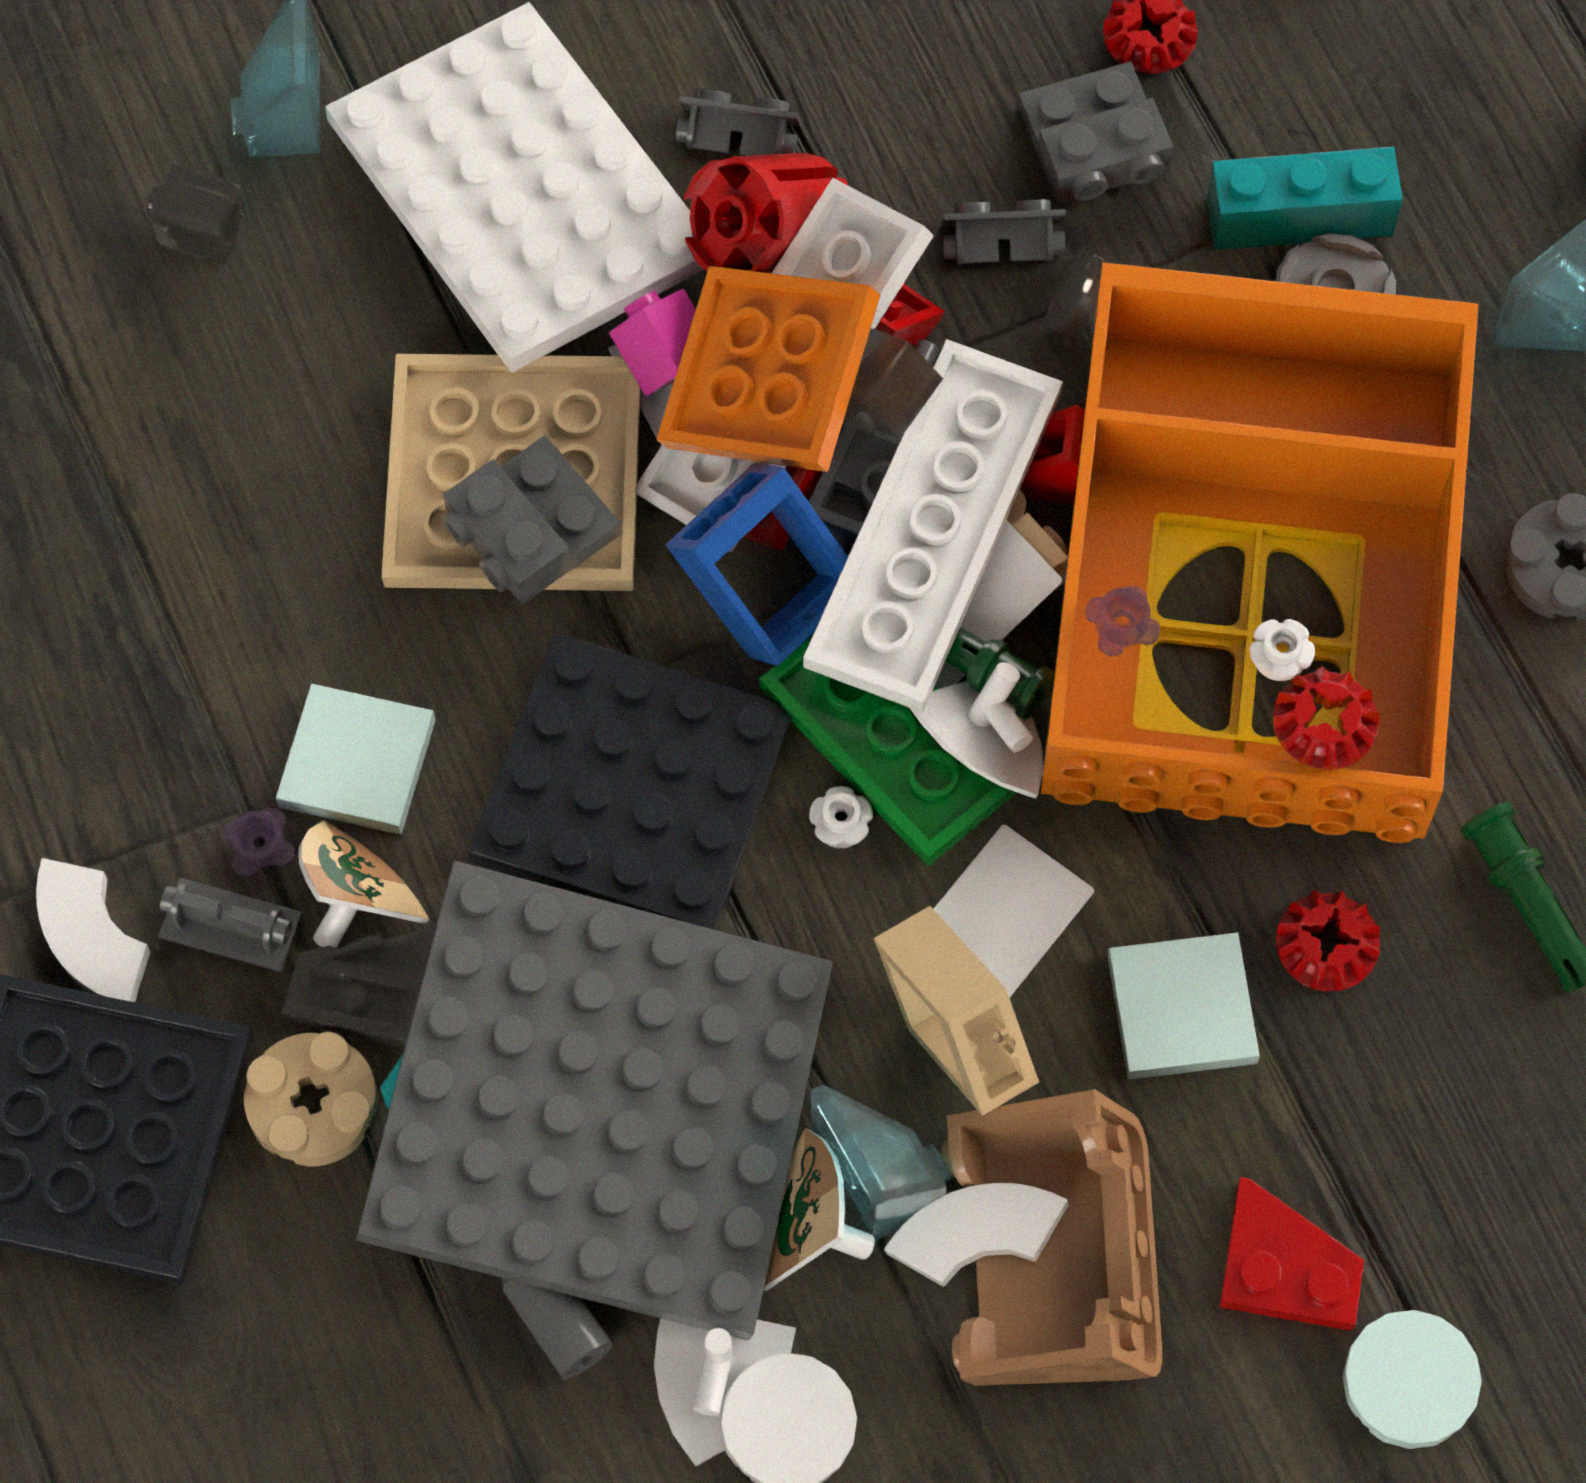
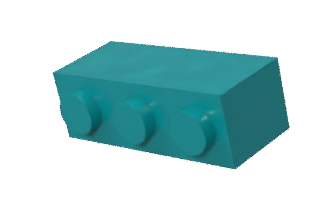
[1207,147,1403,250]

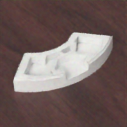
[36,858,150,1002]
[884,1183,1069,1287]

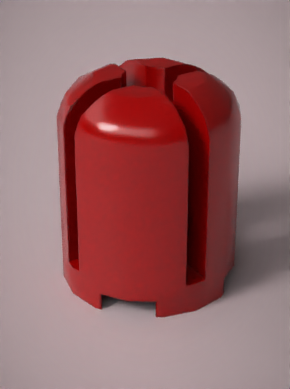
[684,153,849,273]

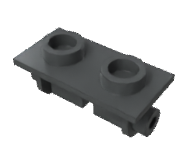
[676,89,802,156]
[941,200,1066,265]
[158,878,303,972]

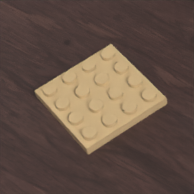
[381,354,641,591]

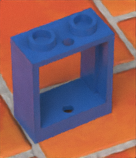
[665,462,848,666]

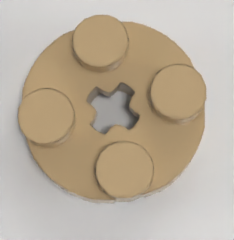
[244,1032,379,1167]

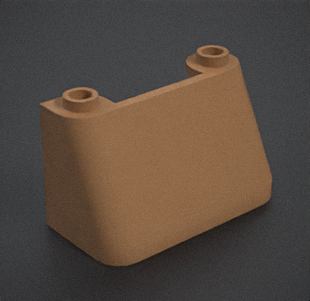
[942,1089,1162,1386]

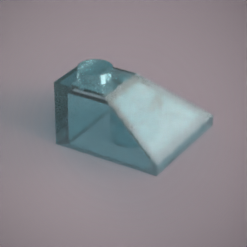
[231,0,320,157]
[1492,219,1586,351]
[811,1084,951,1242]

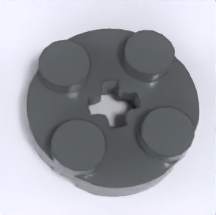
[1506,493,1586,621]

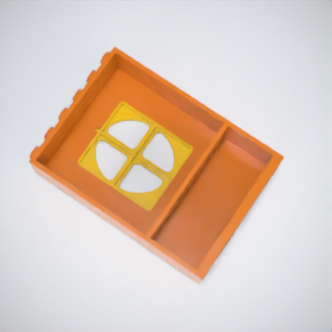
[1041,262,1479,843]

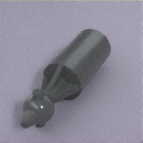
[502,1278,613,1380]

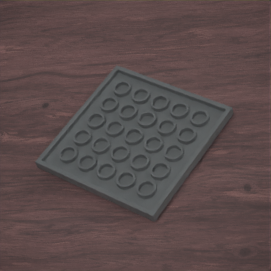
[355,861,833,1341]

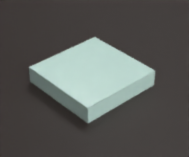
[276,684,436,835]
[1108,933,1260,1080]

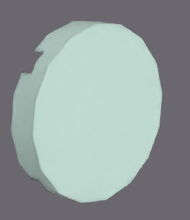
[1342,1310,1482,1449]

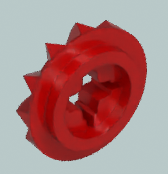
[1103,0,1198,74]
[1273,666,1380,770]
[1276,890,1380,992]

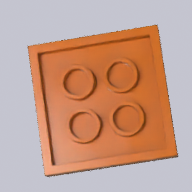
[656,266,880,472]

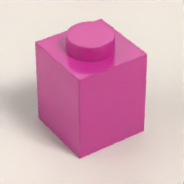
[609,288,696,396]

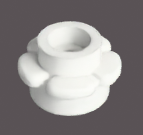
[1249,619,1315,681]
[809,786,873,848]

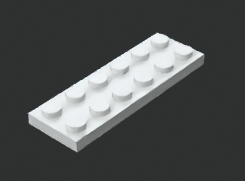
[637,178,934,553]
[803,339,1063,713]

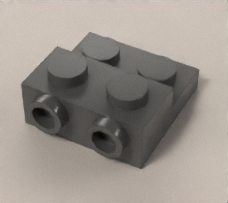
[1018,62,1173,204]
[809,409,906,553]
[442,435,622,605]

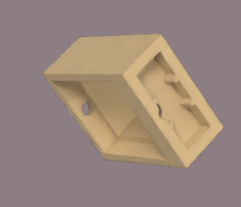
[874,906,1039,1116]

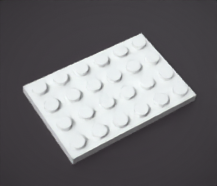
[325,2,704,373]

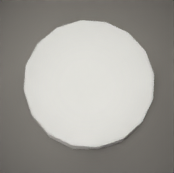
[720,1353,857,1483]

